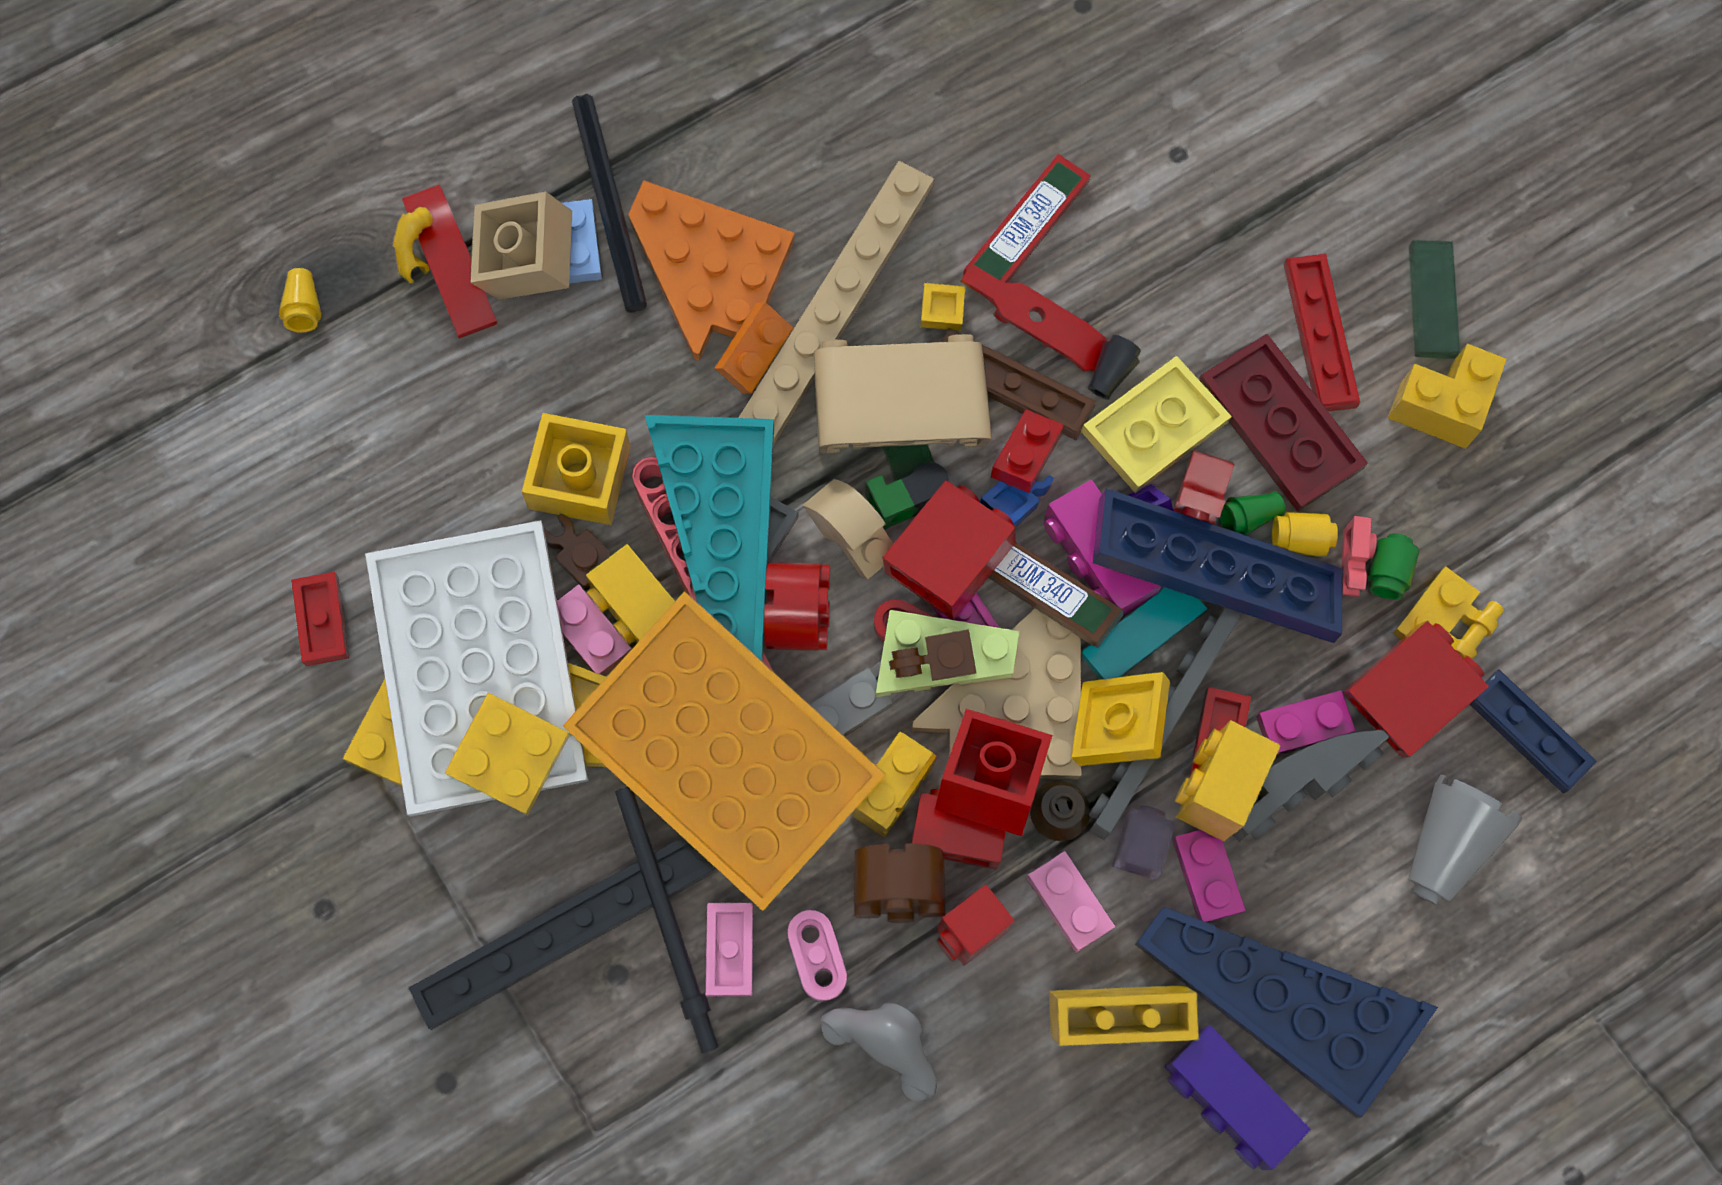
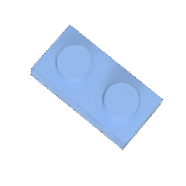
[562,199,602,283]

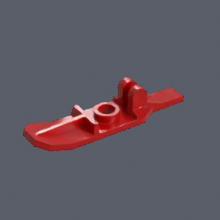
[960,263,1107,372]

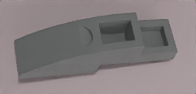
[1233,730,1390,842]

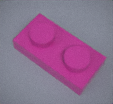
[1256,690,1356,756]
[1172,830,1246,923]

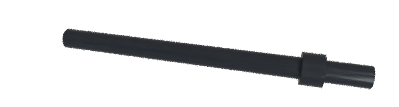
[614,787,719,1053]

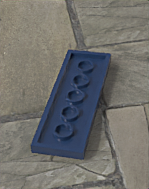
[1093,488,1342,643]

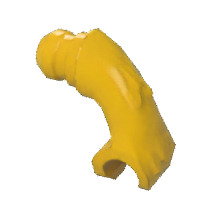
[393,207,433,283]

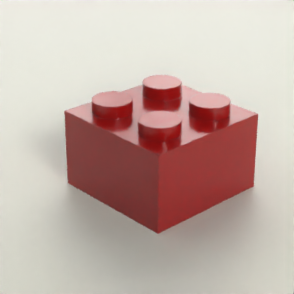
[935,709,1053,836]

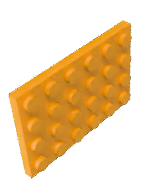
[563,592,886,911]

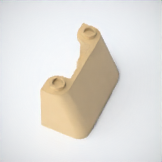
[814,334,991,454]

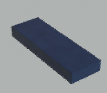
[1469,669,1597,794]

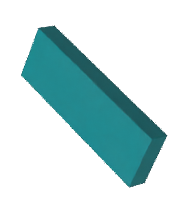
[1081,588,1208,680]

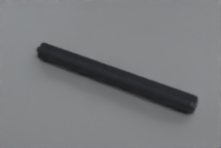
[572,94,647,313]

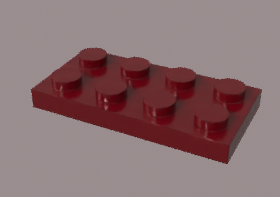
[1199,334,1368,512]

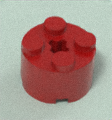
[764,562,830,651]

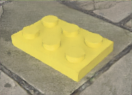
[1081,356,1232,493]

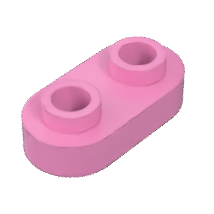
[788,910,847,1002]

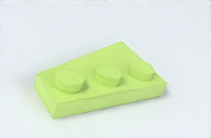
[875,610,1019,698]

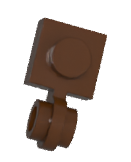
[889,629,977,681]

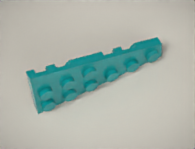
[645,415,774,662]

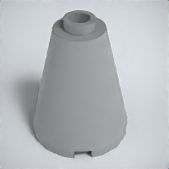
[1408,775,1522,905]

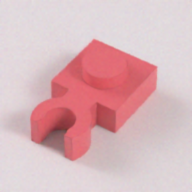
[1341,516,1377,597]

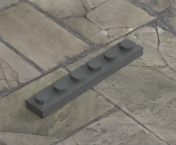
[1089,607,1242,840]

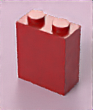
[882,480,1016,620]
[1342,620,1489,758]

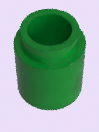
[1367,533,1420,600]

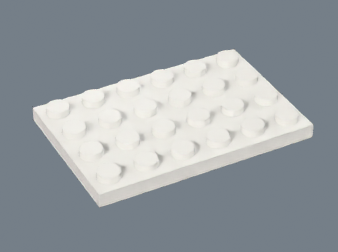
[365,520,589,817]

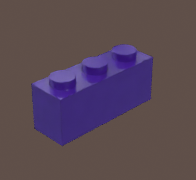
[1163,1025,1311,1170]

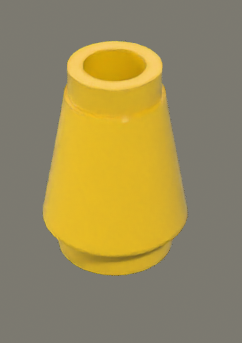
[279,268,322,333]

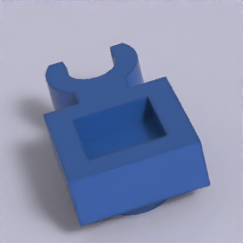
[979,475,1054,527]

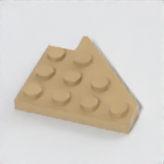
[912,608,1082,780]

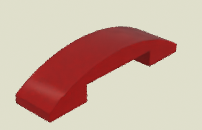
[402,184,498,339]

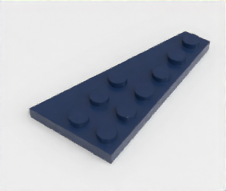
[1135,907,1438,1118]

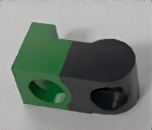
[865,462,949,530]

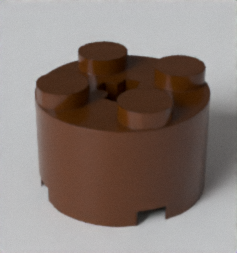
[854,843,945,923]

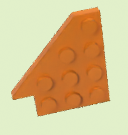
[628,180,795,361]

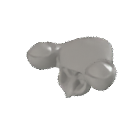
[820,1003,937,1101]

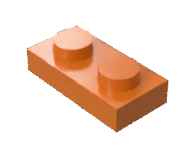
[714,302,793,394]

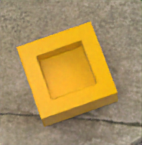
[920,283,965,331]

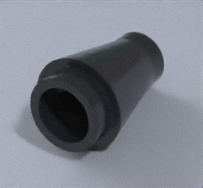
[1087,335,1141,400]

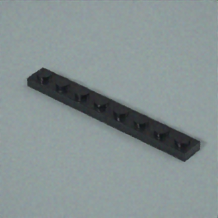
[408,837,719,1030]

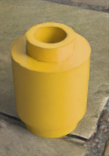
[1271,512,1338,557]

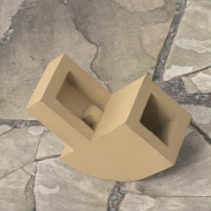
[803,479,893,580]

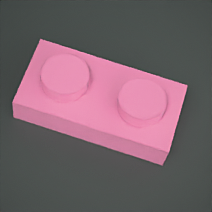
[557,584,632,676]
[1026,851,1115,953]
[706,903,753,997]

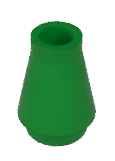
[1219,492,1285,536]

